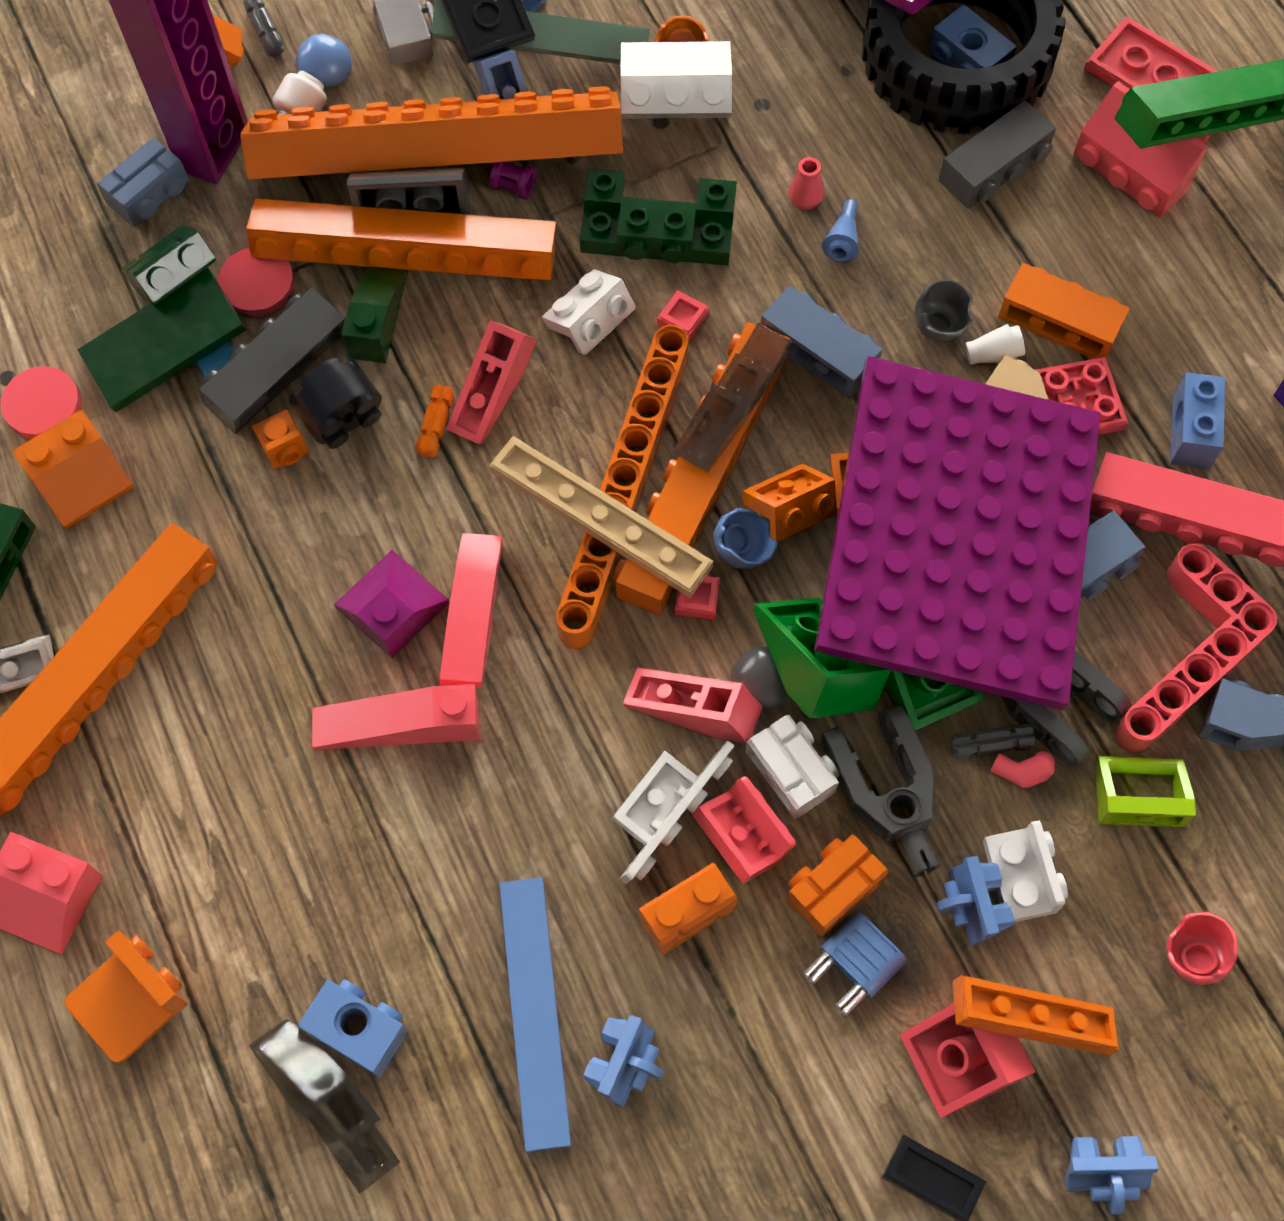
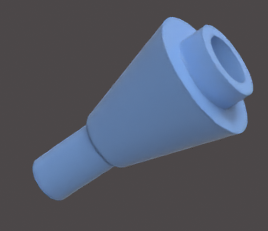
[822,199,859,262]

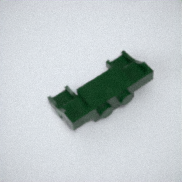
[579,169,737,266]

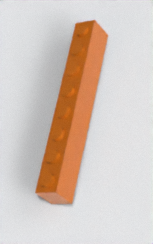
[246,198,556,281]
[612,322,791,616]
[0,522,218,818]

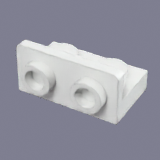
[982,820,1068,922]

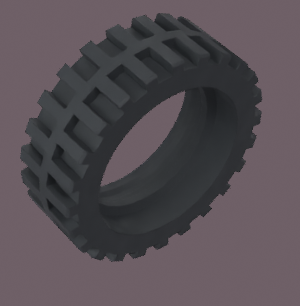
[862,0,1066,134]

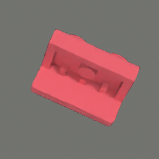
[692,776,796,884]

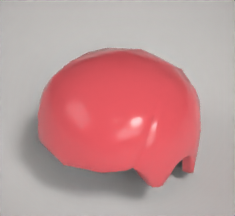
[1166,912,1238,986]

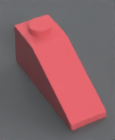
[446,320,538,445]
[623,667,763,744]

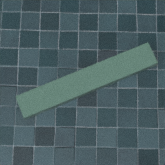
[431,0,650,65]

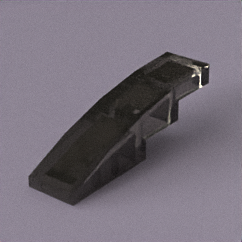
[673,323,793,473]

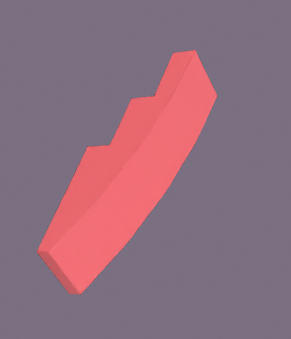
[440,533,503,688]

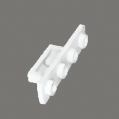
[611,740,735,884]

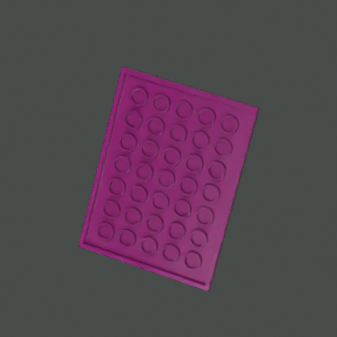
[814,356,1101,710]

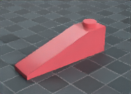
[312,684,480,750]

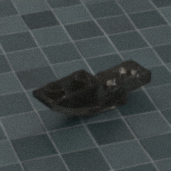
[249,1019,400,1194]

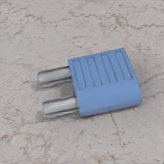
[804,911,907,1015]

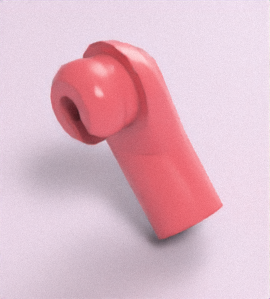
[990,751,1055,788]

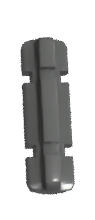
[243,0,285,57]
[951,724,1035,759]

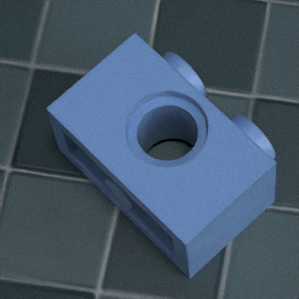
[929,4,1017,69]
[1170,372,1225,469]
[297,979,409,1079]

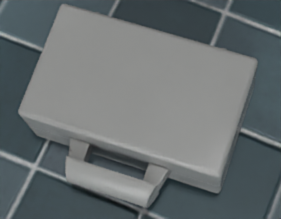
[372,0,434,66]

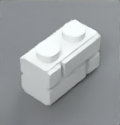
[746,715,839,820]

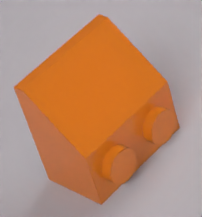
[12,409,135,530]

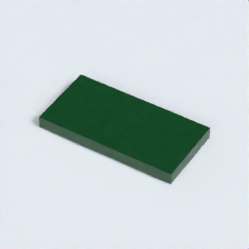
[77,267,247,412]

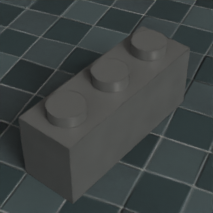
[938,100,1056,209]

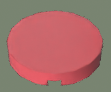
[217,248,295,318]
[0,366,82,439]

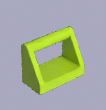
[1095,756,1196,827]

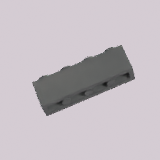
[199,287,345,434]

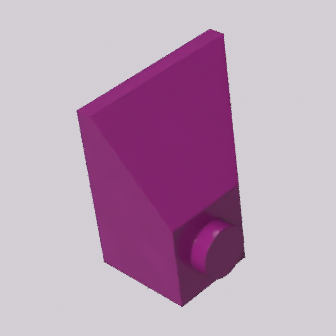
[334,550,450,658]

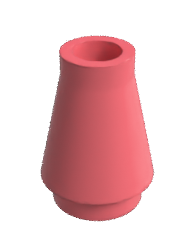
[788,157,825,210]

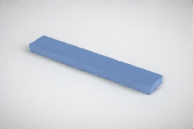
[499,877,572,1153]

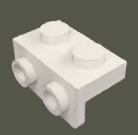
[542,269,635,355]

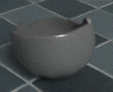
[914,279,973,343]
[731,647,790,709]

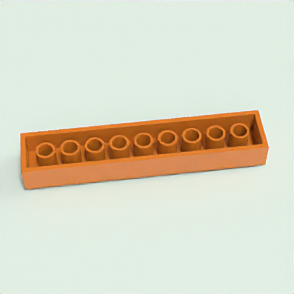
[240,86,623,180]

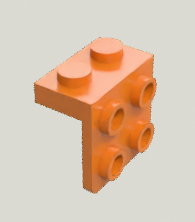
[64,930,188,1064]

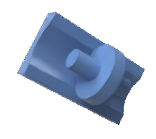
[936,856,1015,946]
[583,1014,664,1107]
[1064,1136,1159,1215]

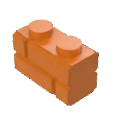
[787,834,889,938]
[639,862,738,955]

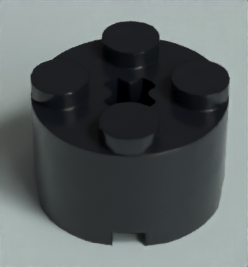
[289,356,382,449]

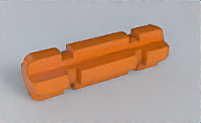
[415,384,454,459]

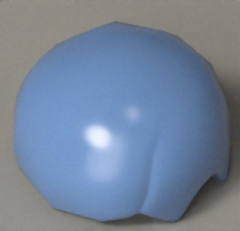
[296,34,352,87]
[713,508,778,570]

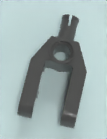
[1002,650,1132,767]
[821,704,940,877]

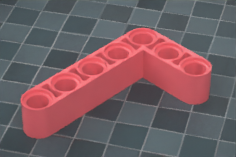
[1115,543,1277,753]

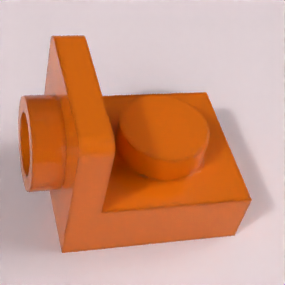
[252,409,309,469]

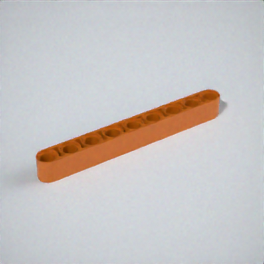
[556,325,688,649]

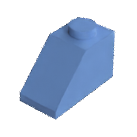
[473,49,528,99]

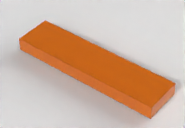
[952,975,1119,1056]

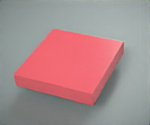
[1035,357,1129,435]

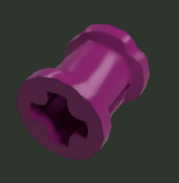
[489,161,537,200]

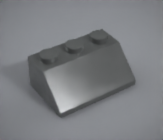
[347,165,470,215]

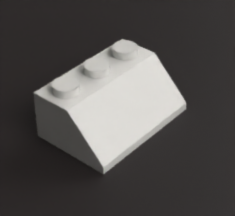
[621,42,732,119]

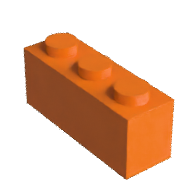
[998,262,1130,359]

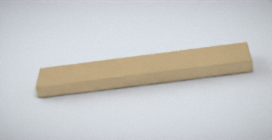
[489,436,714,598]

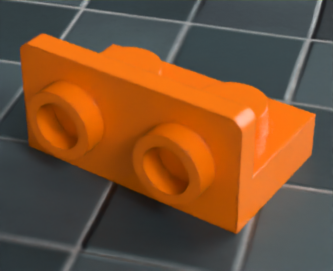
[743,463,835,542]

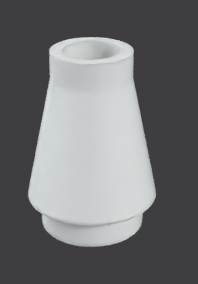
[965,324,1025,365]

